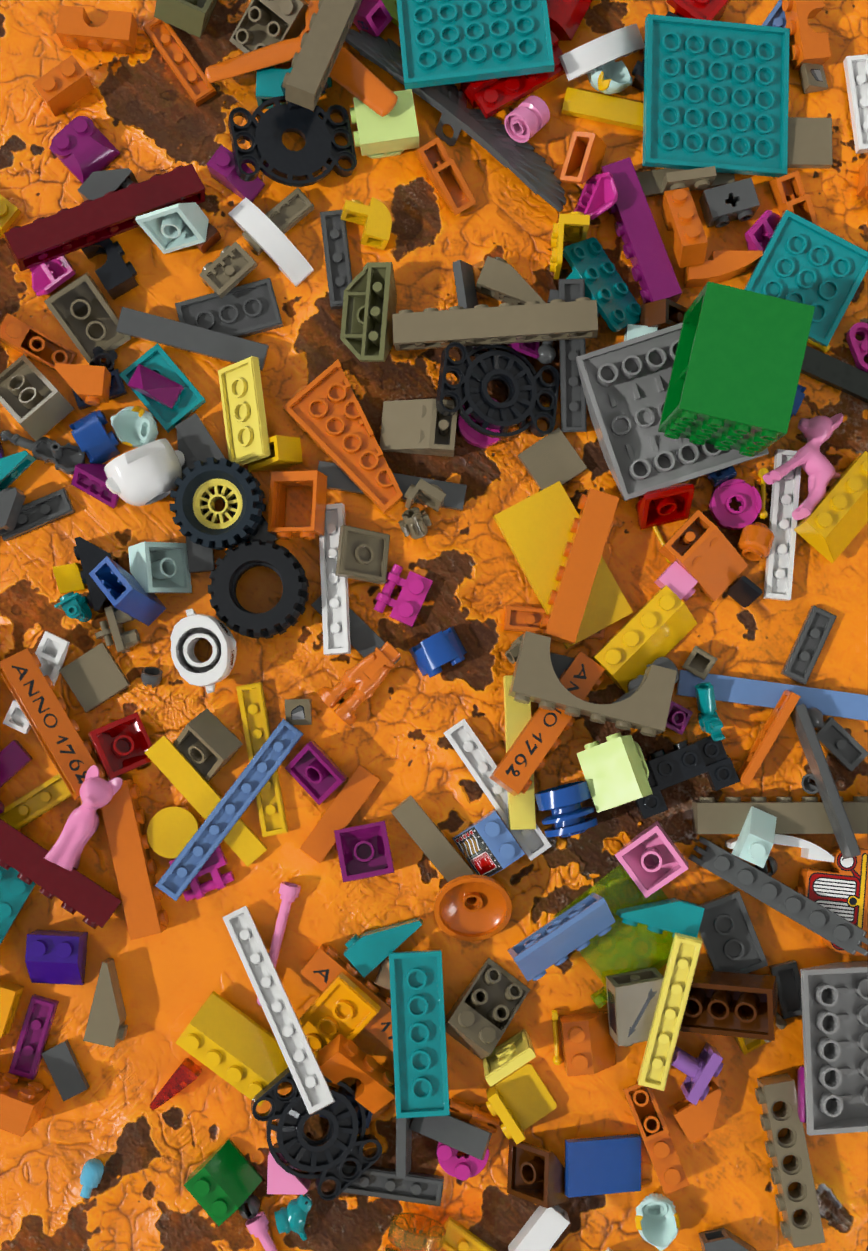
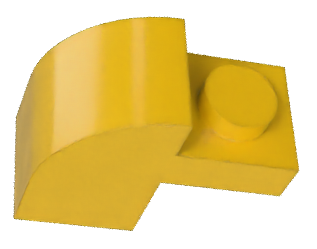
[340,197,392,250]

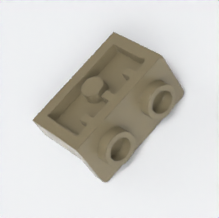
[199,242,257,299]

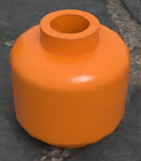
[737,522,774,561]

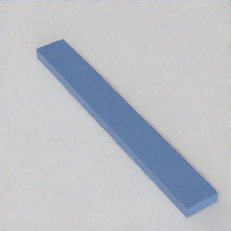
[676,670,868,721]
[155,718,303,901]

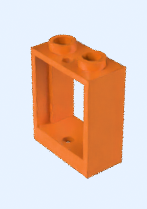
[267,470,328,540]

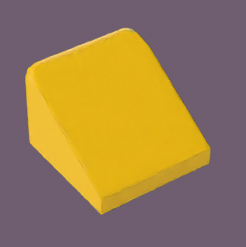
[53,563,86,594]

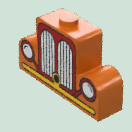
[794,846,868,956]

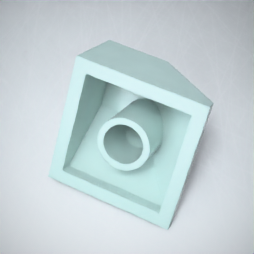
[135,202,209,254]
[128,541,192,593]

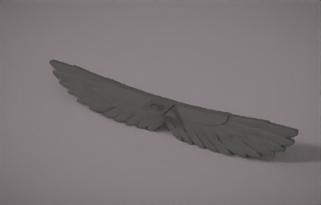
[345,29,567,212]

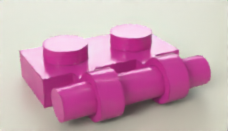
[373,564,433,627]
[169,844,235,902]

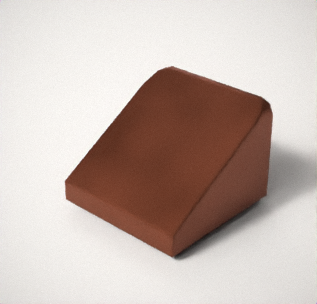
[195,223,222,254]

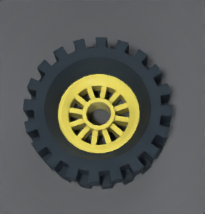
[170,457,266,550]

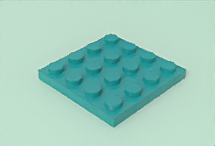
[744,210,868,347]

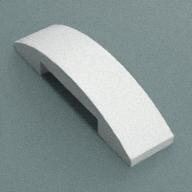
[559,23,645,81]
[228,197,314,287]
[3,631,70,734]
[725,834,834,863]

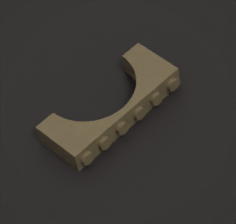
[508,631,677,737]

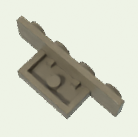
[636,166,735,197]

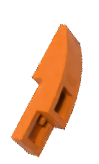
[623,1083,690,1195]

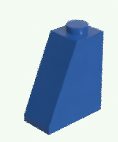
[89,556,166,626]

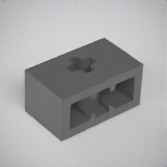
[699,178,760,228]

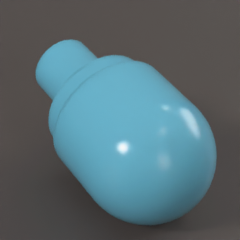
[80,1158,104,1198]

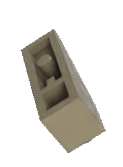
[476,256,546,305]
[83,958,128,1048]

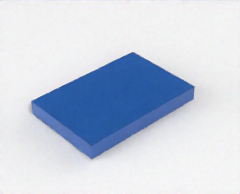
[564,1134,641,1198]

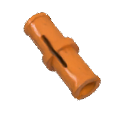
[449,1097,501,1133]

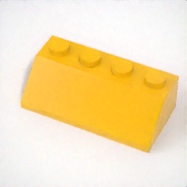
[794,451,868,563]
[591,585,698,694]
[176,991,288,1106]

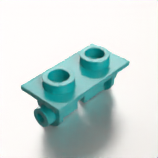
[54,592,92,622]

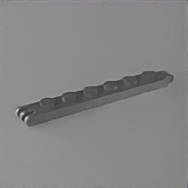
[688,836,868,956]

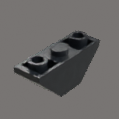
[74,537,119,613]

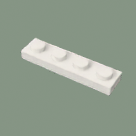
[843,54,868,154]

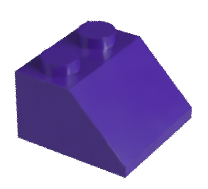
[25,929,88,985]

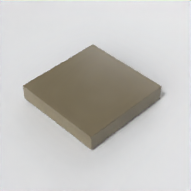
[787,117,833,169]
[517,428,587,490]
[335,525,390,585]
[59,643,131,713]

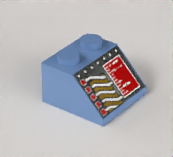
[452,809,525,877]

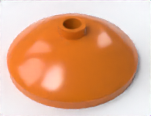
[434,874,512,941]

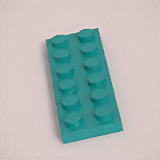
[389,950,450,1119]

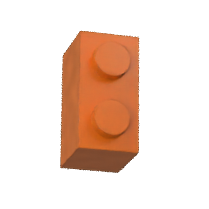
[32,55,94,117]

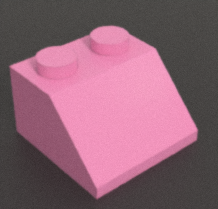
[615,821,689,898]

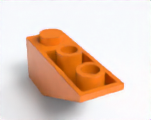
[0,313,77,371]

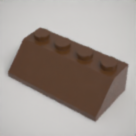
[680,970,777,1041]

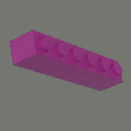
[600,157,682,304]

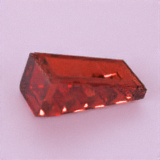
[150,1058,202,1110]

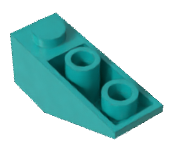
[256,67,332,109]
[616,898,705,937]

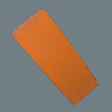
[414,137,477,216]
[768,170,818,226]
[683,250,763,288]

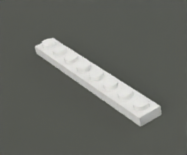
[222,906,335,1115]

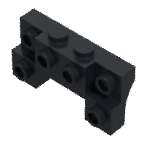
[635,735,740,819]

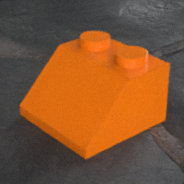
[559,1011,617,1077]

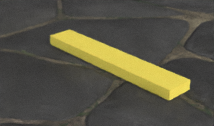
[503,675,536,830]
[637,932,703,1091]

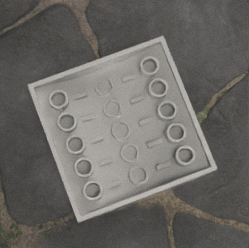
[576,323,769,501]
[800,961,868,1136]

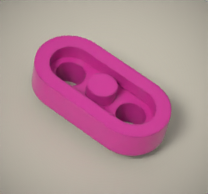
[846,322,868,372]

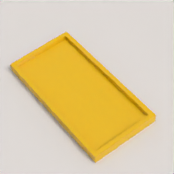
[493,481,633,649]

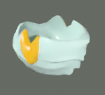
[587,60,633,95]
[110,406,158,448]
[635,1193,680,1251]

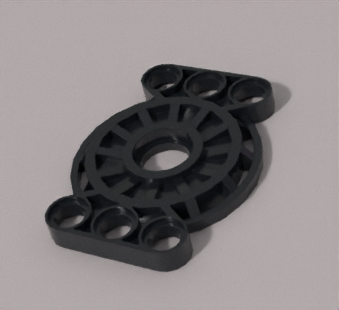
[228,96,357,187]
[436,342,560,438]
[251,1067,382,1201]

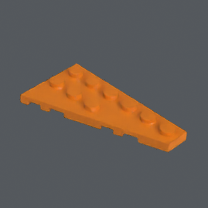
[283,359,403,514]

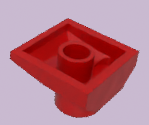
[635,483,695,529]
[88,712,152,780]

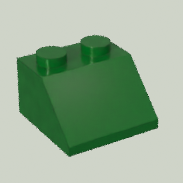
[184,1139,263,1227]

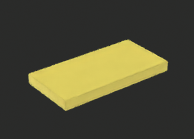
[218,356,271,466]

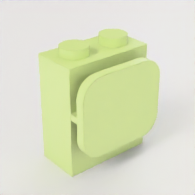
[350,89,420,159]
[576,732,653,813]

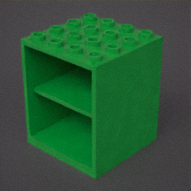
[658,281,815,457]

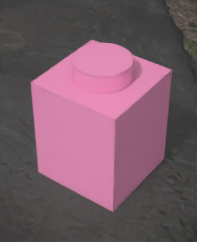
[654,561,698,601]

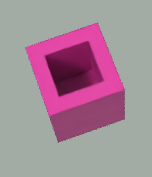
[353,0,393,37]

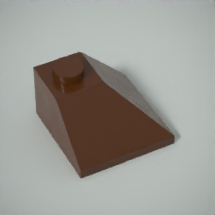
[507,1138,568,1208]

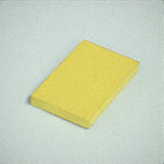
[482,1029,536,1087]

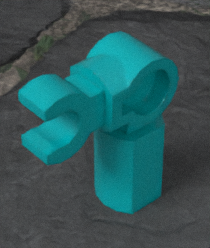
[694,682,725,741]

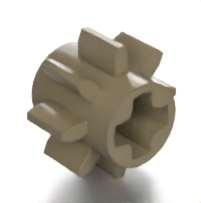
[398,507,432,539]

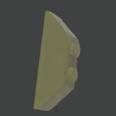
[340,262,397,362]

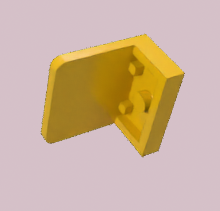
[550,211,590,279]
[485,1063,557,1145]

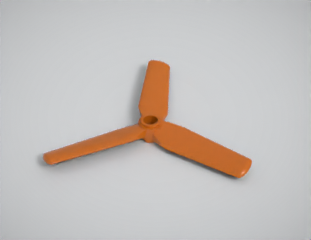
[205,0,398,117]

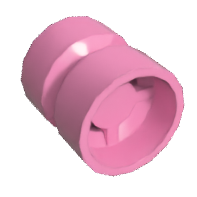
[504,95,550,143]

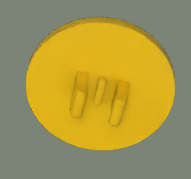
[147,807,199,859]

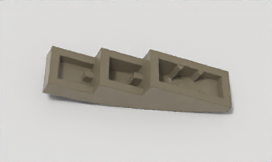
[391,795,476,882]

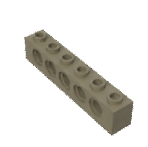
[755,1073,825,1248]

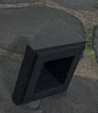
[727,576,763,608]

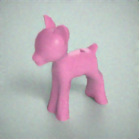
[763,413,843,520]
[44,765,122,871]

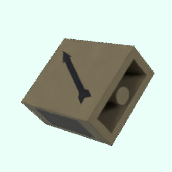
[606,967,664,1047]

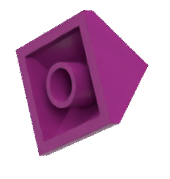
[285,741,348,805]

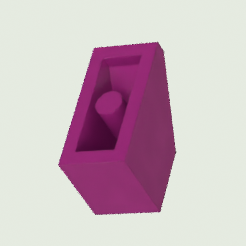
[207,145,265,202]

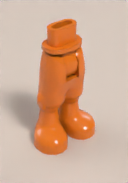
[317,641,402,726]

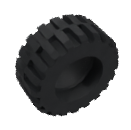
[208,539,309,639]

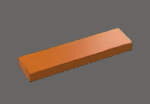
[142,18,217,107]
[504,605,605,640]
[737,690,801,786]
[300,765,381,863]

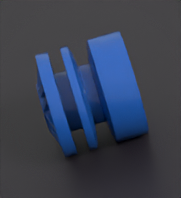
[535,780,598,837]

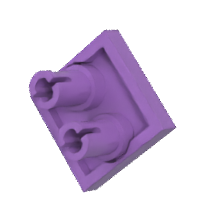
[671,1042,723,1105]

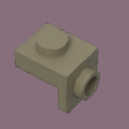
[404,479,447,512]

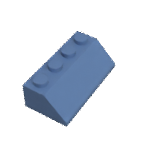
[507,892,616,981]

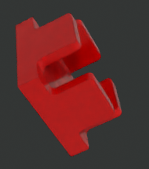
[666,0,731,21]

